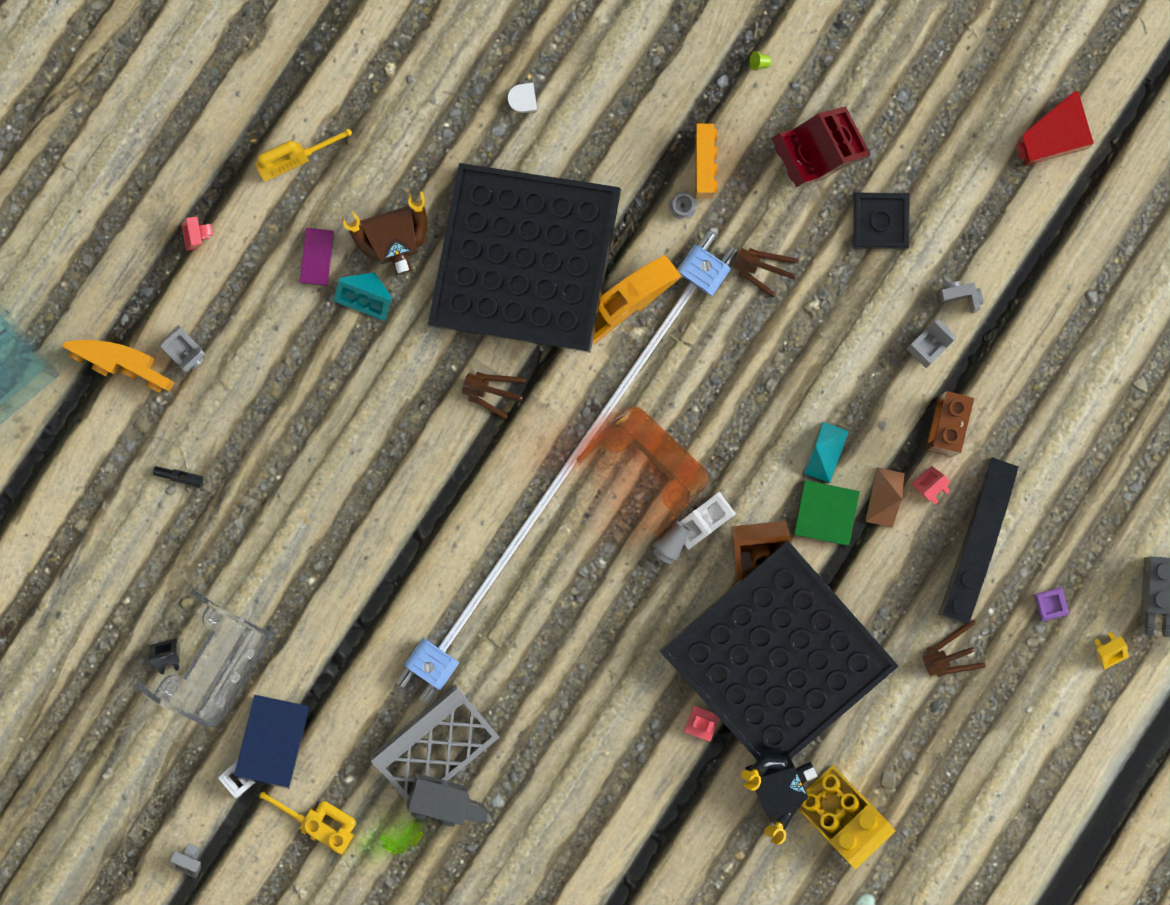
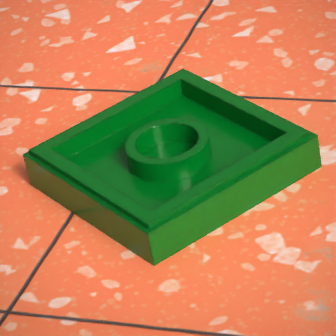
[794,480,860,546]

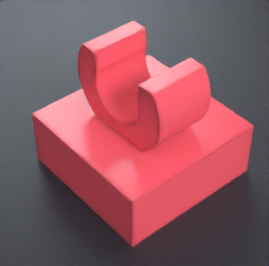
[181,217,213,251]
[911,466,950,504]
[684,705,719,742]

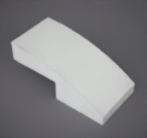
[680,492,736,550]

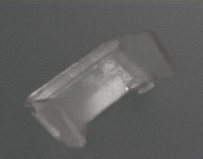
[134,589,269,727]

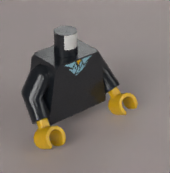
[741,754,818,845]

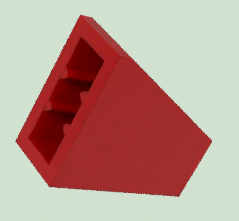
[1016,91,1094,166]

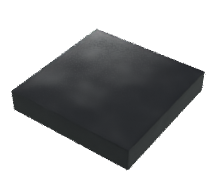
[853,192,910,250]

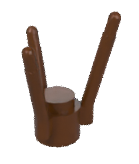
[733,248,797,297]
[462,372,526,419]
[922,620,986,677]

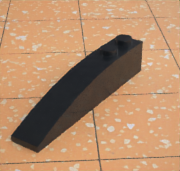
[938,457,1019,624]

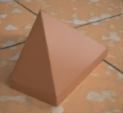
[865,467,904,528]

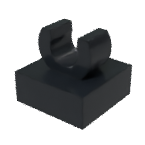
[149,638,180,675]

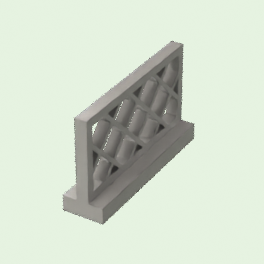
[370,684,500,801]

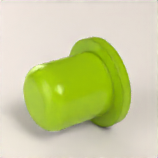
[749,51,771,71]

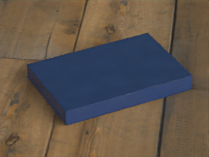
[234,694,310,789]

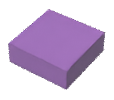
[1033,587,1069,621]

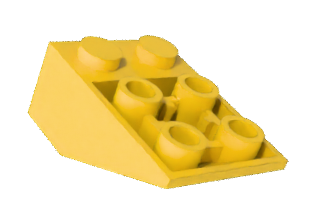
[798,765,896,870]

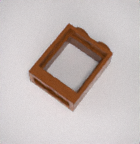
[925,391,974,457]

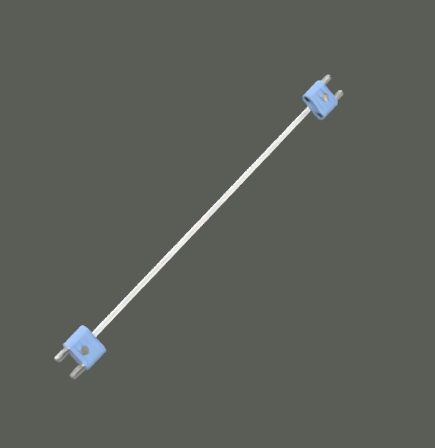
[396,231,738,704]

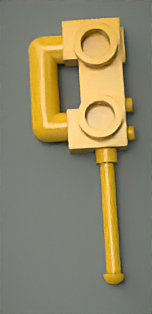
[255,129,352,182]
[259,792,356,855]

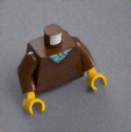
[341,191,428,275]

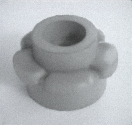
[669,192,697,219]

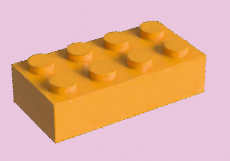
[695,124,718,198]

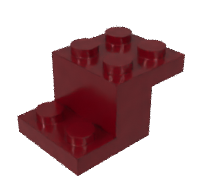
[771,106,871,188]

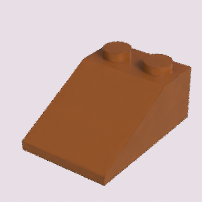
[731,521,791,583]

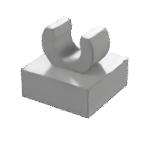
[170,843,201,879]

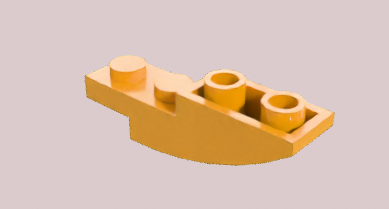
[592,255,682,345]
[62,340,175,393]

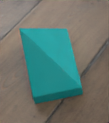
[334,272,392,321]
[803,422,849,483]

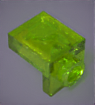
[380,818,424,856]

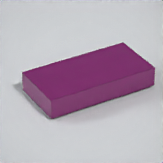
[300,228,334,286]

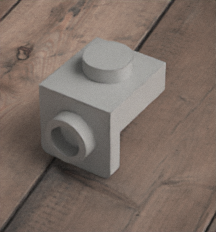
[938,281,983,313]
[907,319,956,368]
[158,325,205,372]

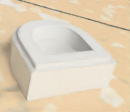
[508,83,537,113]

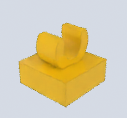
[1094,632,1129,670]

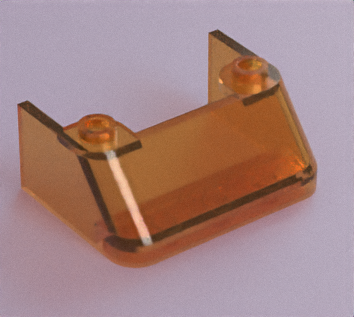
[576,407,709,538]

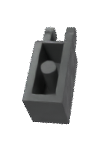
[1141,556,1170,637]
[406,773,488,827]

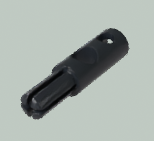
[153,466,204,488]

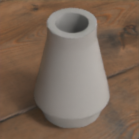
[653,521,691,564]

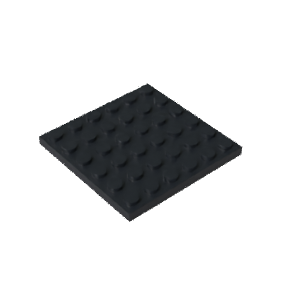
[428,163,621,353]
[660,539,899,760]

